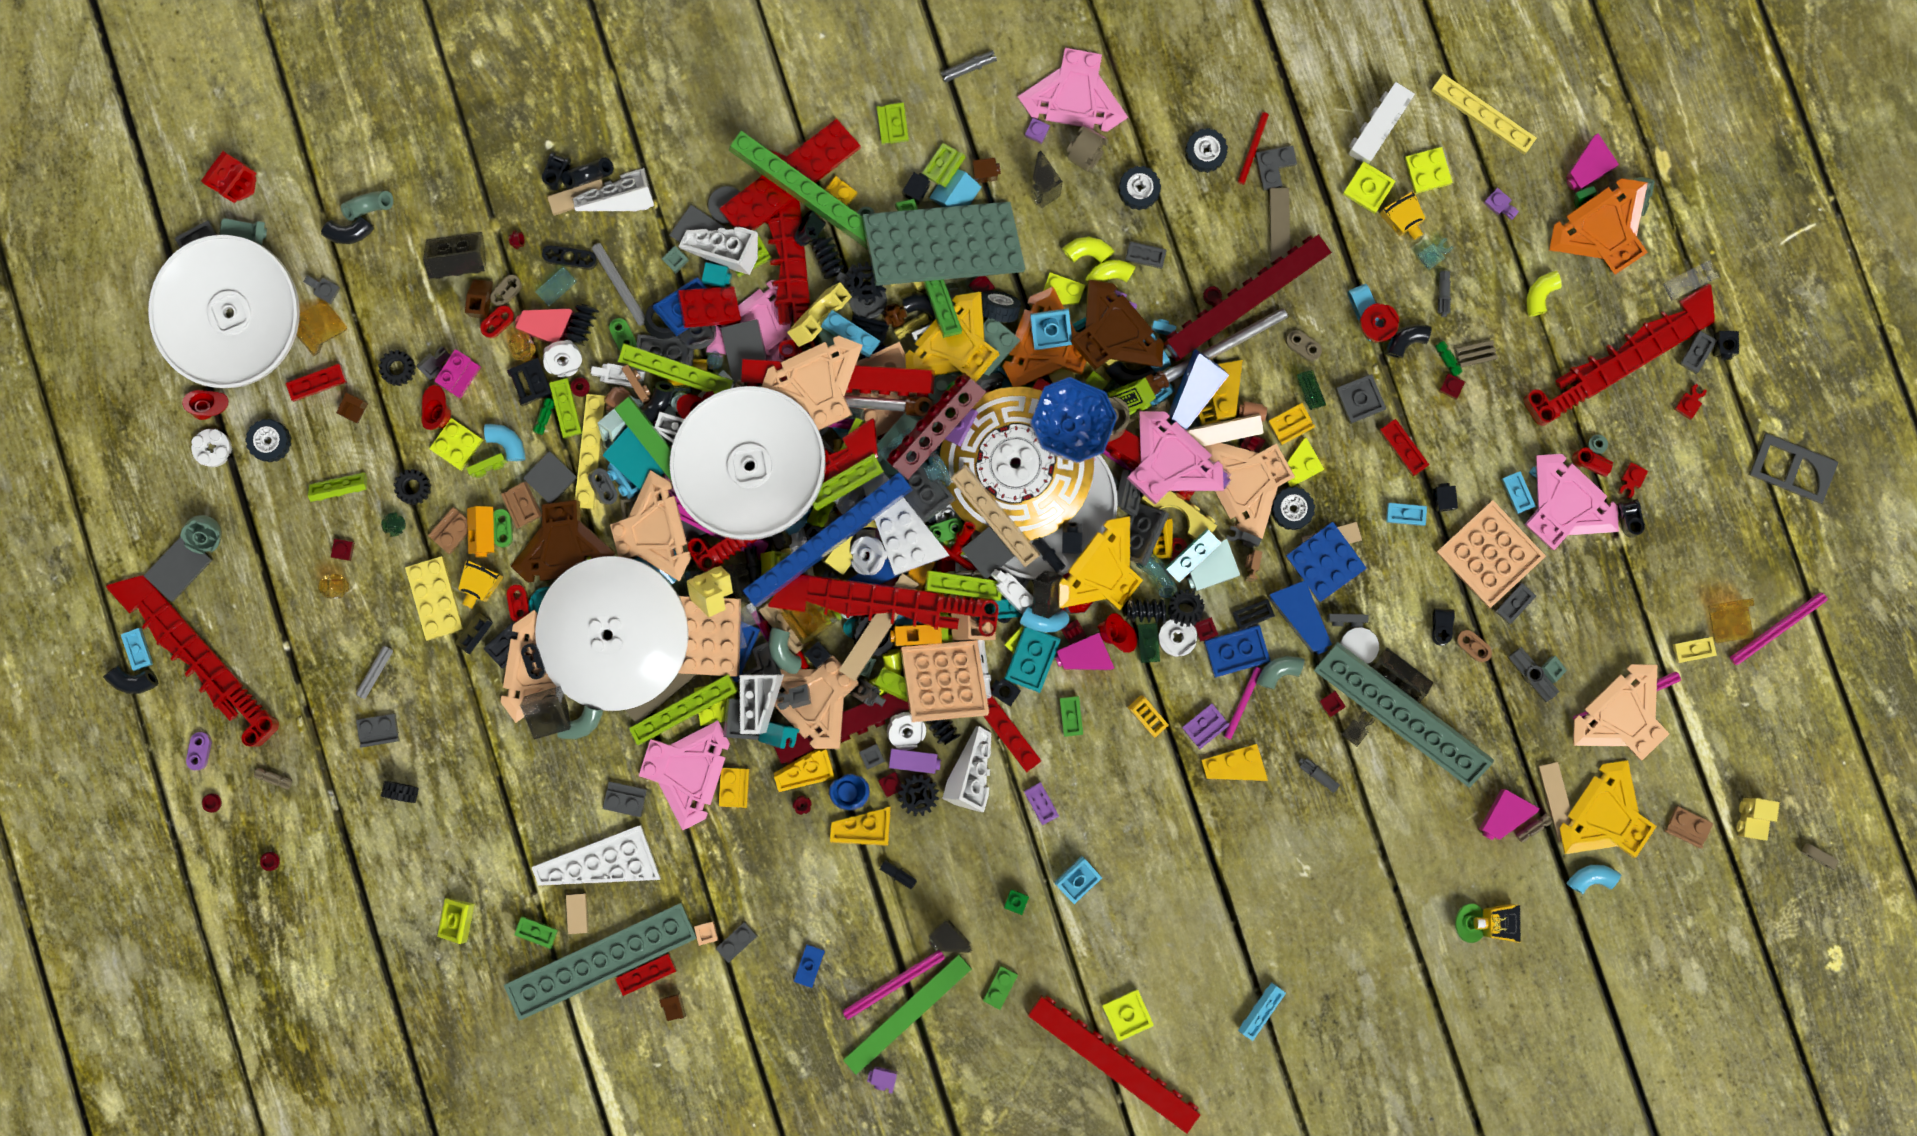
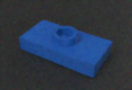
[794,944,825,988]

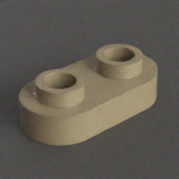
[1286,330,1322,361]

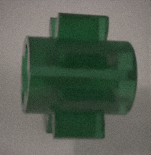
[381,512,406,537]

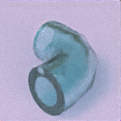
[1136,554,1177,598]

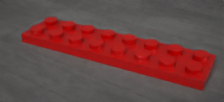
[719,118,861,231]

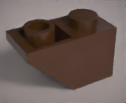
[465,279,493,319]

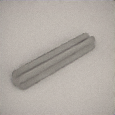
[356,646,393,699]

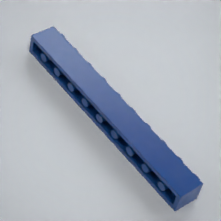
[743,472,913,608]

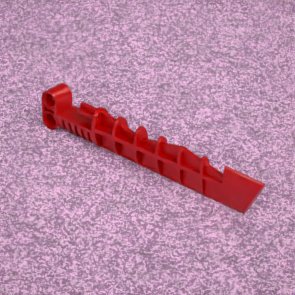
[761,148,815,361]
[1524,284,1715,426]
[688,418,878,571]
[768,574,999,637]
[106,575,279,747]

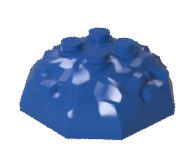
[1030,377,1117,463]

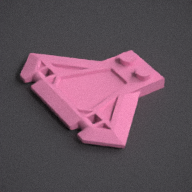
[1018,48,1128,132]
[706,280,793,361]
[1127,411,1224,505]
[1524,454,1619,550]
[639,721,730,831]

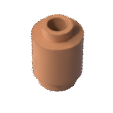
[1238,401,1267,422]

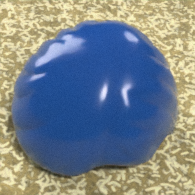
[829,774,870,810]

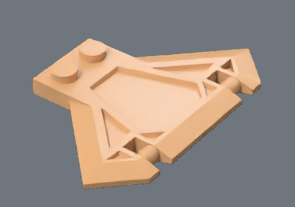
[762,336,863,430]
[1204,443,1295,539]
[610,470,691,581]
[501,610,563,723]
[775,656,859,749]
[1573,664,1669,761]

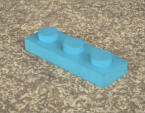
[821,310,880,358]
[1238,982,1286,1041]

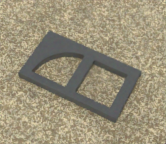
[1749,433,1838,504]

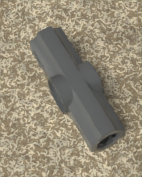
[1508,647,1559,702]

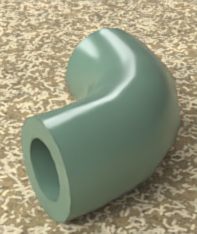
[341,191,394,221]
[769,627,801,674]
[1256,656,1305,690]
[557,705,603,739]

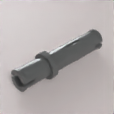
[941,50,997,83]

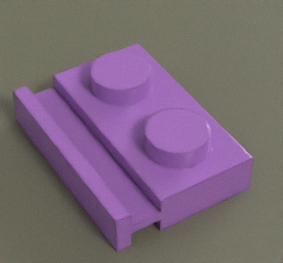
[1182,703,1229,750]

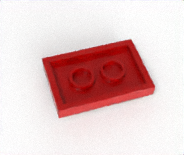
[677,286,741,328]

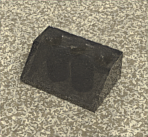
[1031,151,1063,208]
[423,232,486,279]
[1371,648,1434,703]
[928,917,973,953]

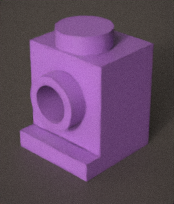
[867,1066,898,1094]

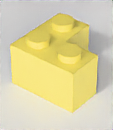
[687,566,733,617]
[1736,798,1780,841]

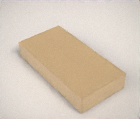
[566,894,588,934]

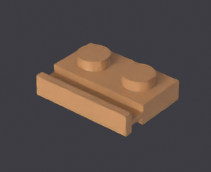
[621,364,651,405]
[501,482,542,528]
[428,507,468,554]
[1245,550,1262,582]
[1664,806,1714,849]

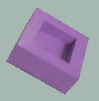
[1025,118,1050,144]

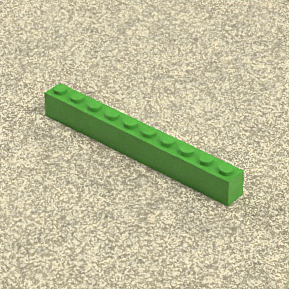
[728,131,868,250]

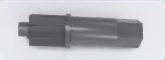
[1438,271,1451,317]
[1298,757,1340,793]

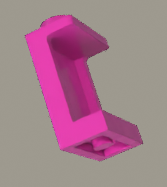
[434,349,481,399]

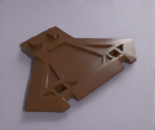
[1070,280,1164,370]
[510,500,616,583]

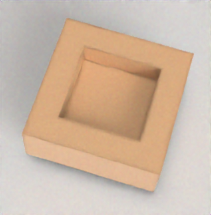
[694,921,718,946]

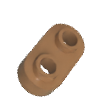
[1456,630,1492,662]

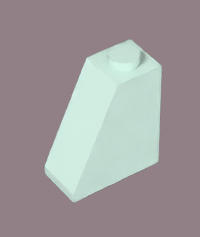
[598,395,645,449]
[1187,539,1240,592]

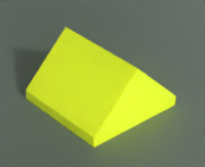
[437,898,475,944]

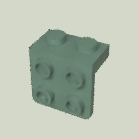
[219,219,267,245]

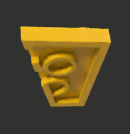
[1212,360,1243,421]
[1201,744,1268,781]
[774,749,835,792]
[830,806,891,846]

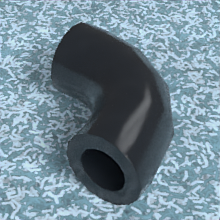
[562,157,614,189]
[321,216,375,245]
[900,291,936,323]
[1385,324,1432,358]
[1106,361,1156,386]
[640,381,674,423]
[103,665,159,694]

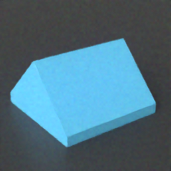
[929,169,981,207]
[1030,308,1073,350]
[1054,856,1102,904]

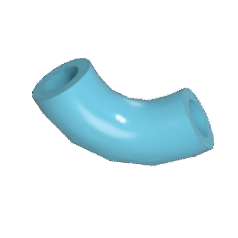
[484,424,525,461]
[1020,607,1069,633]
[1566,865,1621,894]

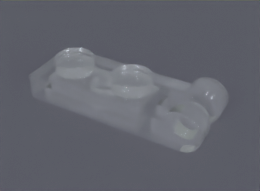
[1663,260,1719,301]

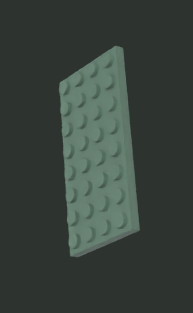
[862,202,1025,286]

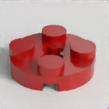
[1359,303,1399,343]

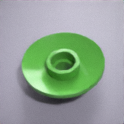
[1455,904,1484,943]

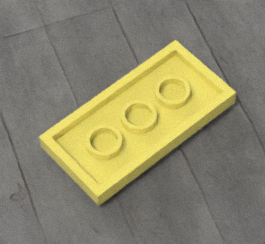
[405,556,464,641]

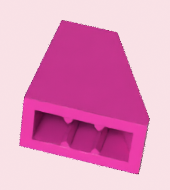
[1566,134,1619,193]
[1054,633,1114,671]
[1479,789,1539,841]

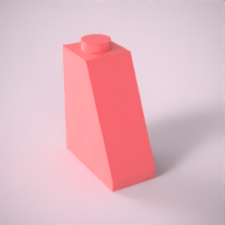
[515,309,574,344]

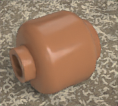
[604,386,632,412]

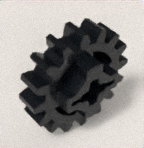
[846,262,886,304]
[897,774,939,816]

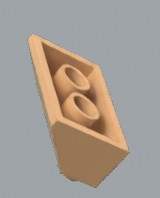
[951,595,996,641]

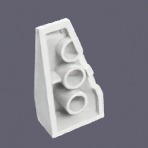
[573,168,654,211]
[679,227,758,275]
[942,726,991,812]

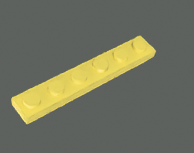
[1431,74,1537,155]
[575,394,606,509]

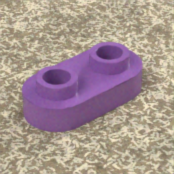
[186,732,212,770]

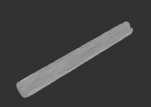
[592,243,645,326]

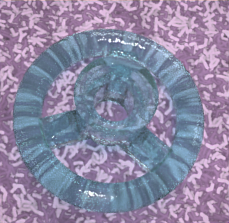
[925,452,951,487]

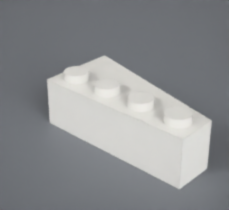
[1348,82,1415,164]

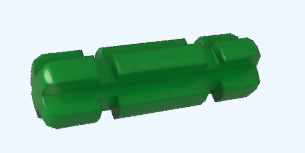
[1435,341,1463,376]
[533,398,555,435]

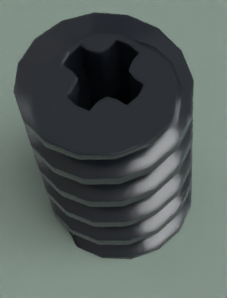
[810,237,845,279]
[564,303,599,346]
[1126,598,1166,623]
[926,719,961,746]

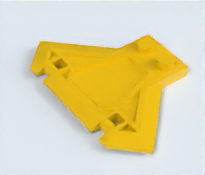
[905,292,1000,382]
[1058,516,1143,610]
[1559,760,1657,858]

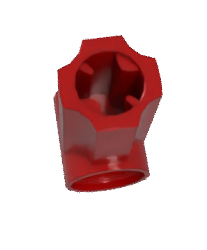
[1572,448,1613,477]

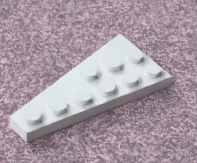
[862,472,950,576]
[531,825,661,886]

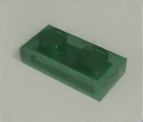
[1297,370,1326,410]
[1137,623,1160,663]

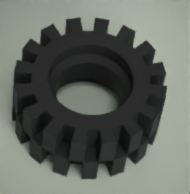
[378,350,416,386]
[393,469,431,505]
[1168,589,1204,627]
[381,781,419,803]

